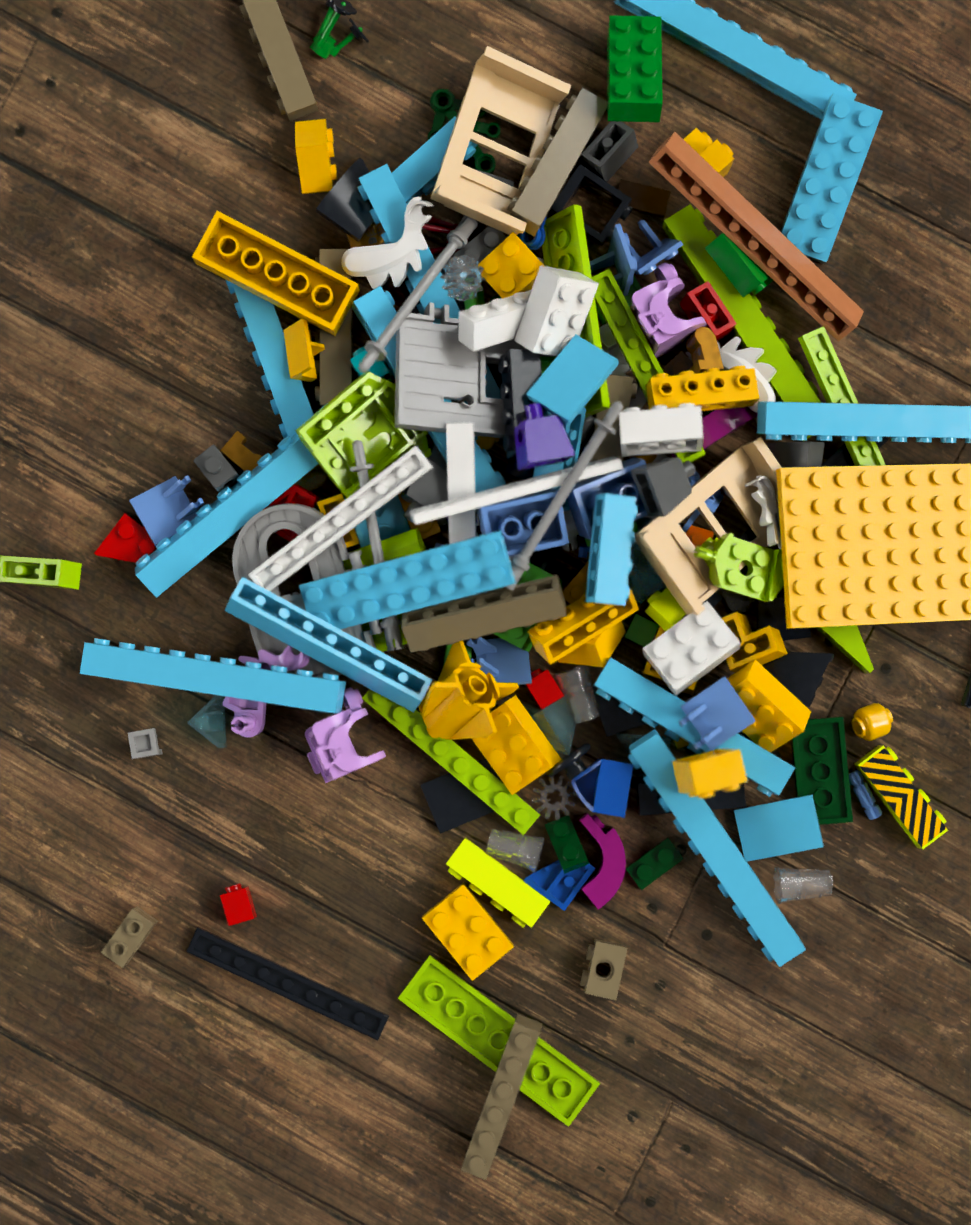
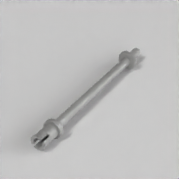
[358,216,478,373]
[505,401,623,591]
[350,440,404,651]

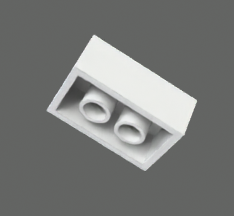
[514,265,599,356]
[619,403,703,457]
[643,601,740,696]

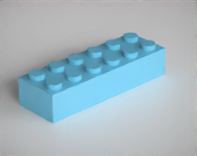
[780,93,883,264]

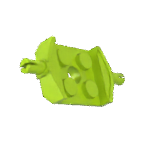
[694,533,784,602]

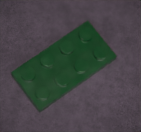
[791,717,853,825]

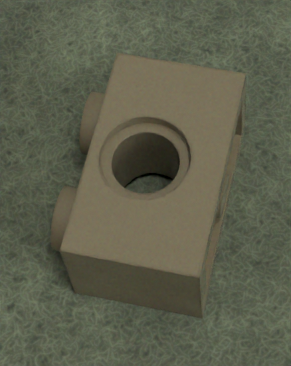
[101,906,158,968]
[580,939,627,1000]

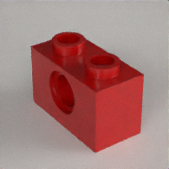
[680,281,737,341]

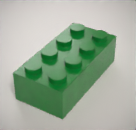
[607,15,663,122]

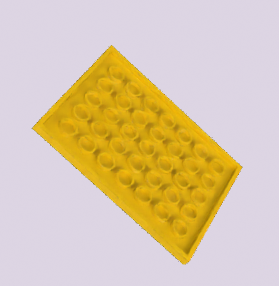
[776,464,971,629]

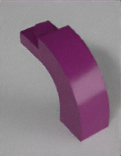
[671,407,758,458]
[579,813,626,910]

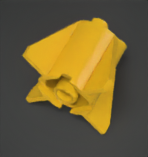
[418,640,519,740]

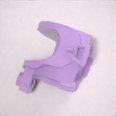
[630,262,707,359]
[305,687,386,783]

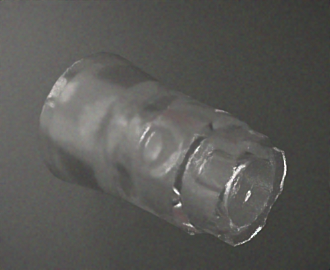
[554,665,599,724]
[486,829,545,873]
[773,867,833,904]

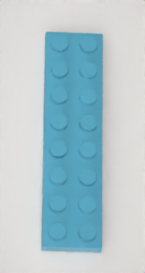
[299,530,516,629]

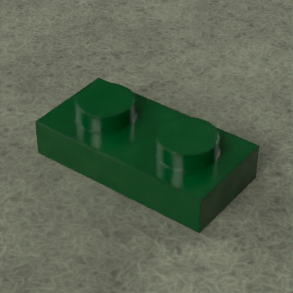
[545,815,589,874]
[625,837,683,890]

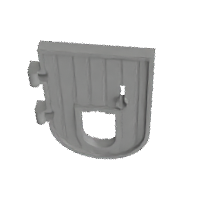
[395,303,553,439]
[232,503,384,678]

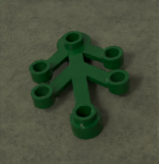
[428,89,501,174]

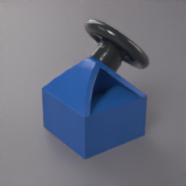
[546,743,633,818]

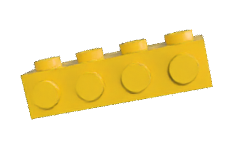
[646,366,759,411]
[528,589,639,665]

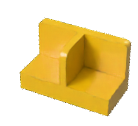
[283,319,325,382]

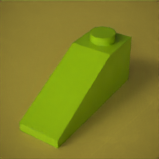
[0,556,82,590]
[815,626,874,674]

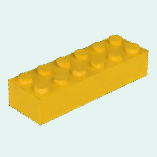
[192,211,360,336]

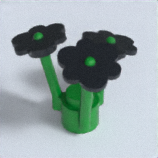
[310,0,370,59]

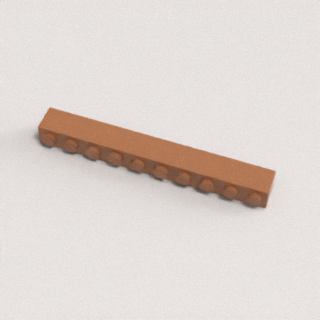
[649,132,864,342]

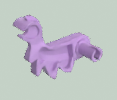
[223,645,310,737]

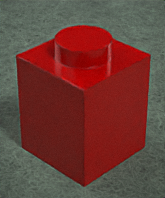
[525,668,564,710]
[220,883,257,926]

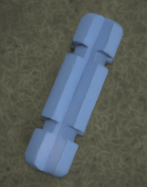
[849,770,882,820]

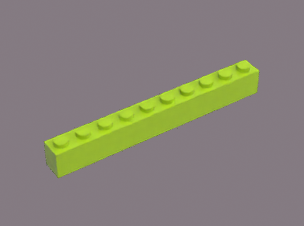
[662,204,821,442]

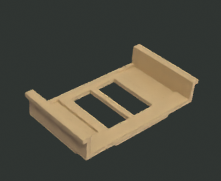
[430,46,571,235]
[635,437,782,616]

